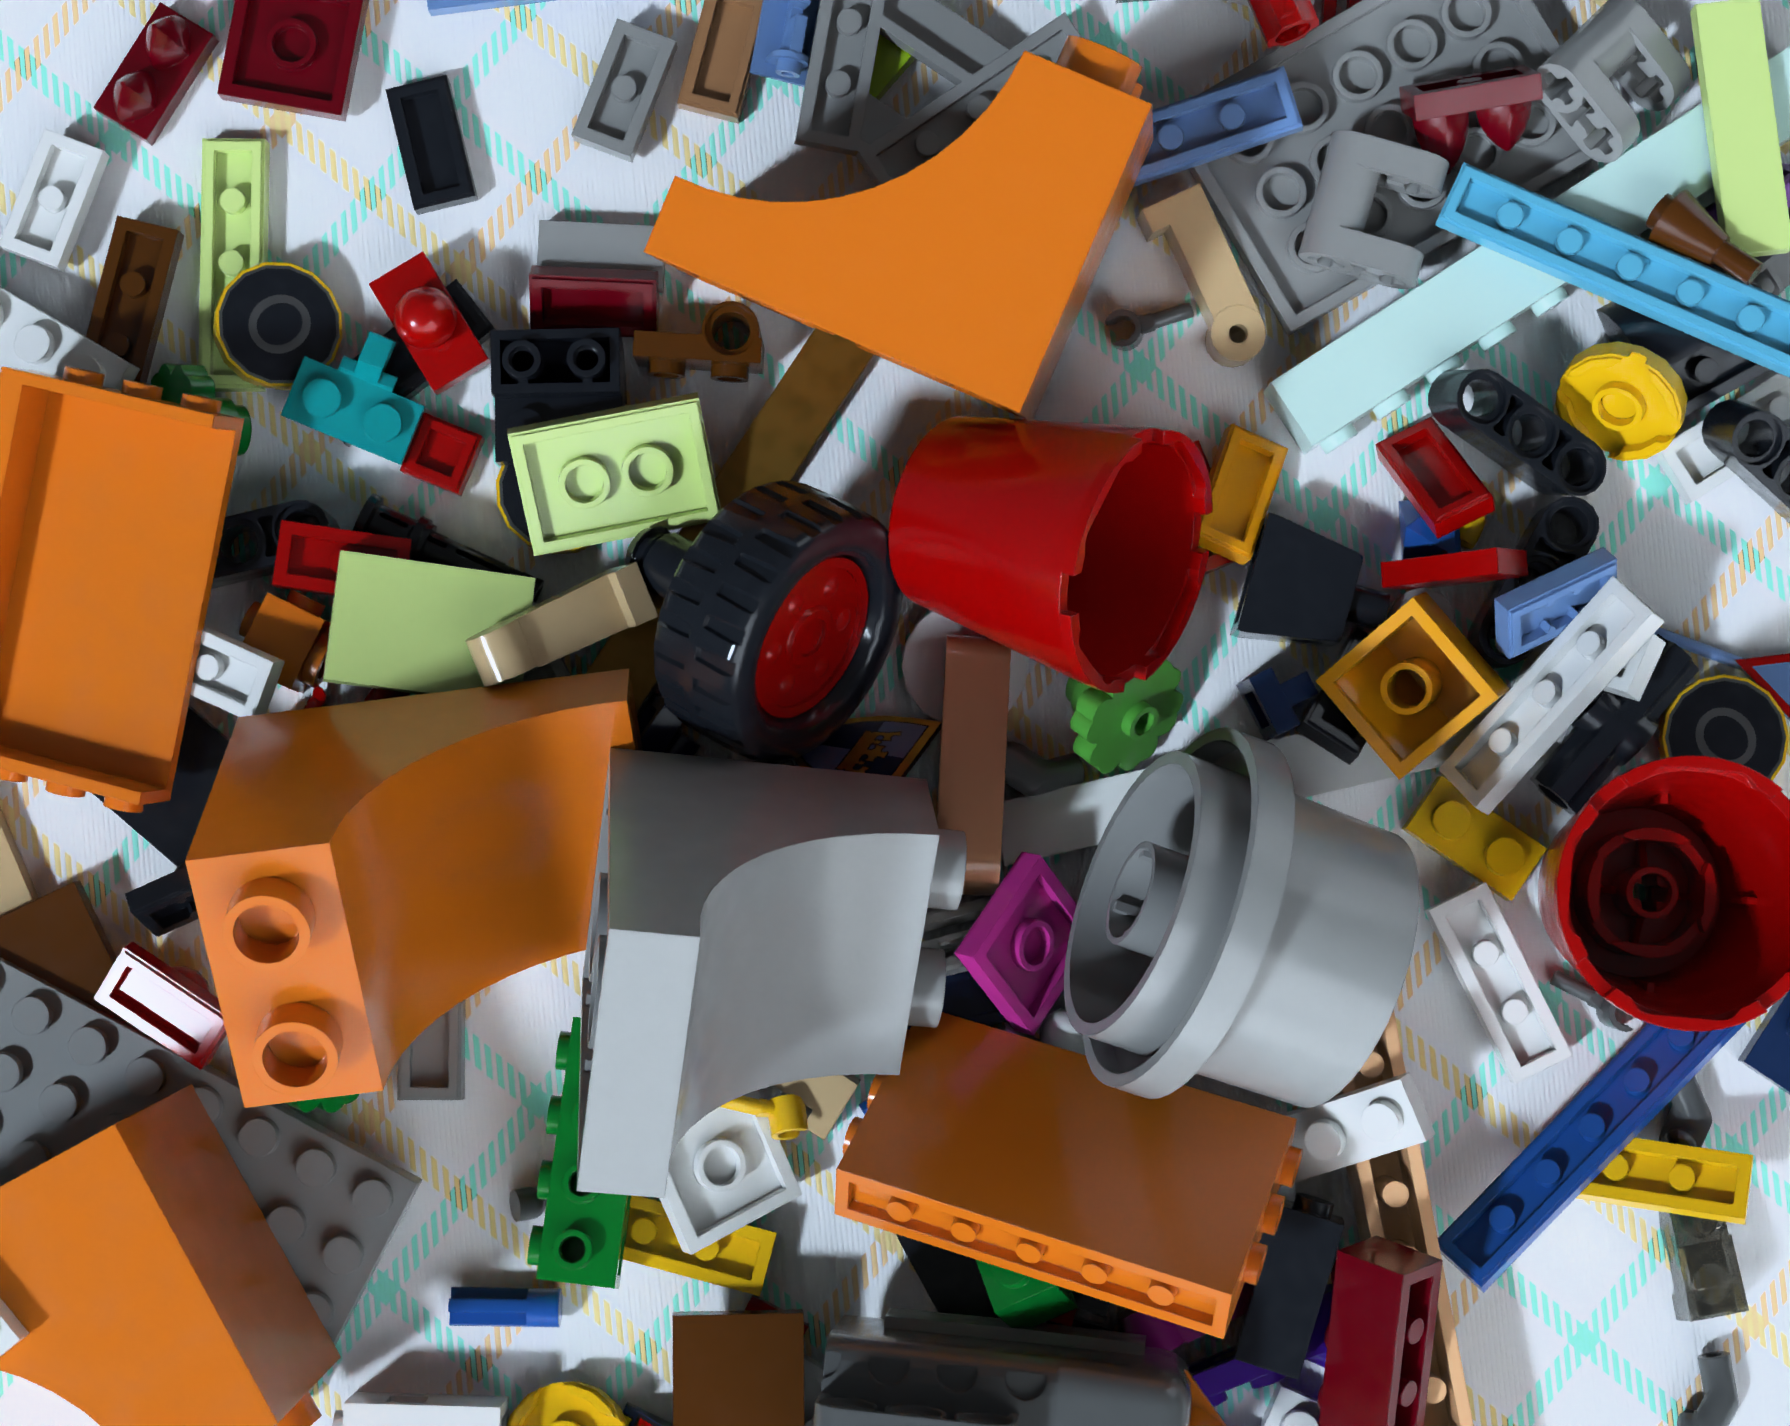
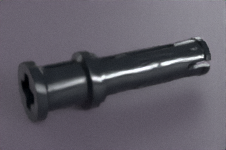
[352,493,544,603]

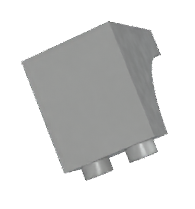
[577,747,967,1198]

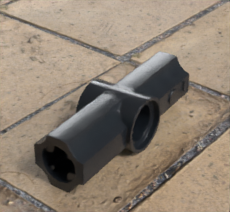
[1530,634,1700,815]

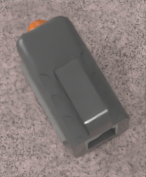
[813,1308,1227,1426]

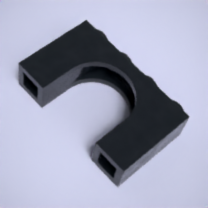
[1072,1192,1344,1380]

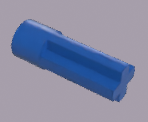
[448,1287,563,1328]

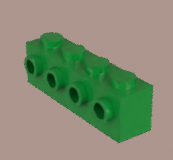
[527,1017,631,1289]

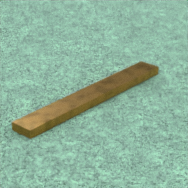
[586,328,874,712]

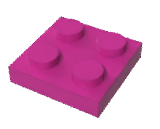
[954,851,1077,1036]

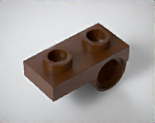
[633,301,765,383]

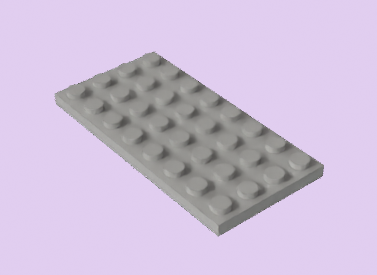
[0,957,423,1394]

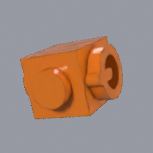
[239,589,330,693]

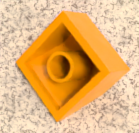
[1315,592,1510,780]

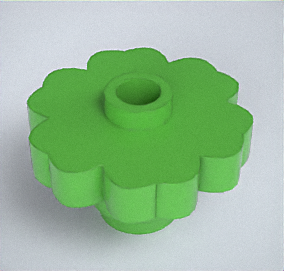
[1065,659,1184,774]

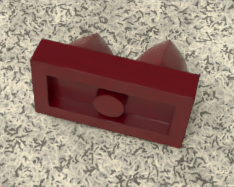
[93,2,219,146]
[1399,65,1543,175]

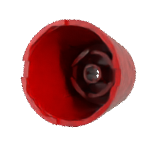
[888,416,1213,693]
[1538,755,1790,1031]

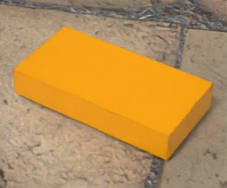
[1199,423,1288,565]

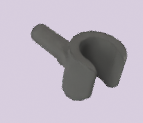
[1105,302,1194,351]
[1550,970,1633,1032]

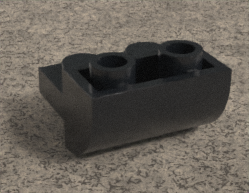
[1596,258,1770,417]
[490,328,627,466]

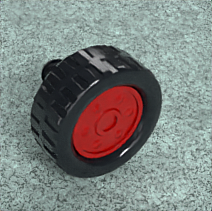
[625,480,903,763]

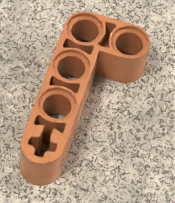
[936,635,1011,896]

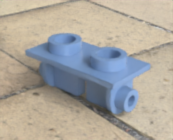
[749,0,820,87]

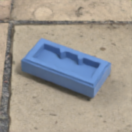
[1494,547,1617,659]

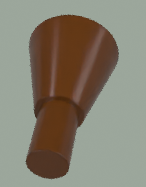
[1646,189,1763,285]

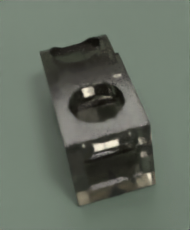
[1658,1211,1749,1322]

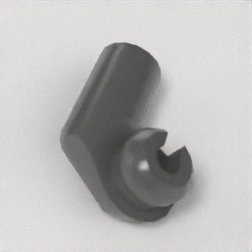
[1005,741,1085,796]
[1677,1351,1739,1426]

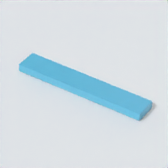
[1435,162,1790,378]

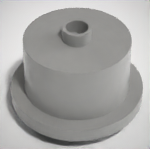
[1064,727,1420,1108]

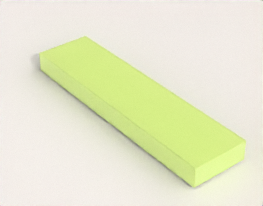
[1690,0,1790,257]
[198,138,270,392]

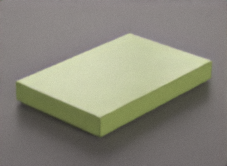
[507,392,721,556]
[323,550,536,694]

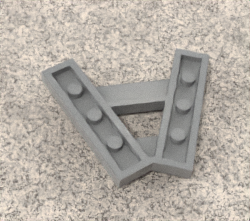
[794,0,1082,186]

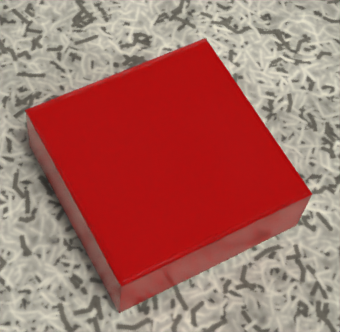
[400,412,485,497]

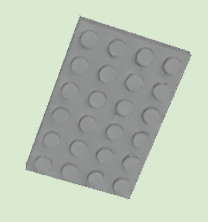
[1189,0,1610,336]

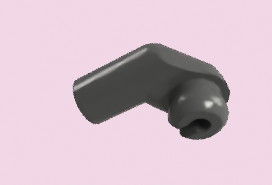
[1659,1076,1712,1147]

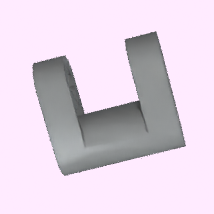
[1536,0,1691,163]
[1298,130,1449,289]

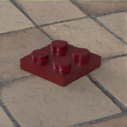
[217,0,369,122]

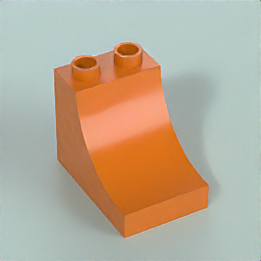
[644,35,1154,420]
[185,668,643,1108]
[0,1084,341,1426]

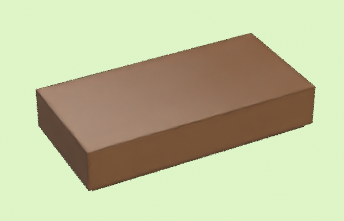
[677,0,763,124]

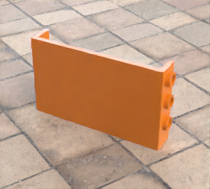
[0,366,244,813]
[834,1012,1303,1339]

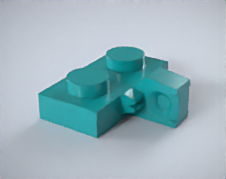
[281,331,426,465]

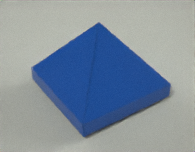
[1398,500,1461,559]

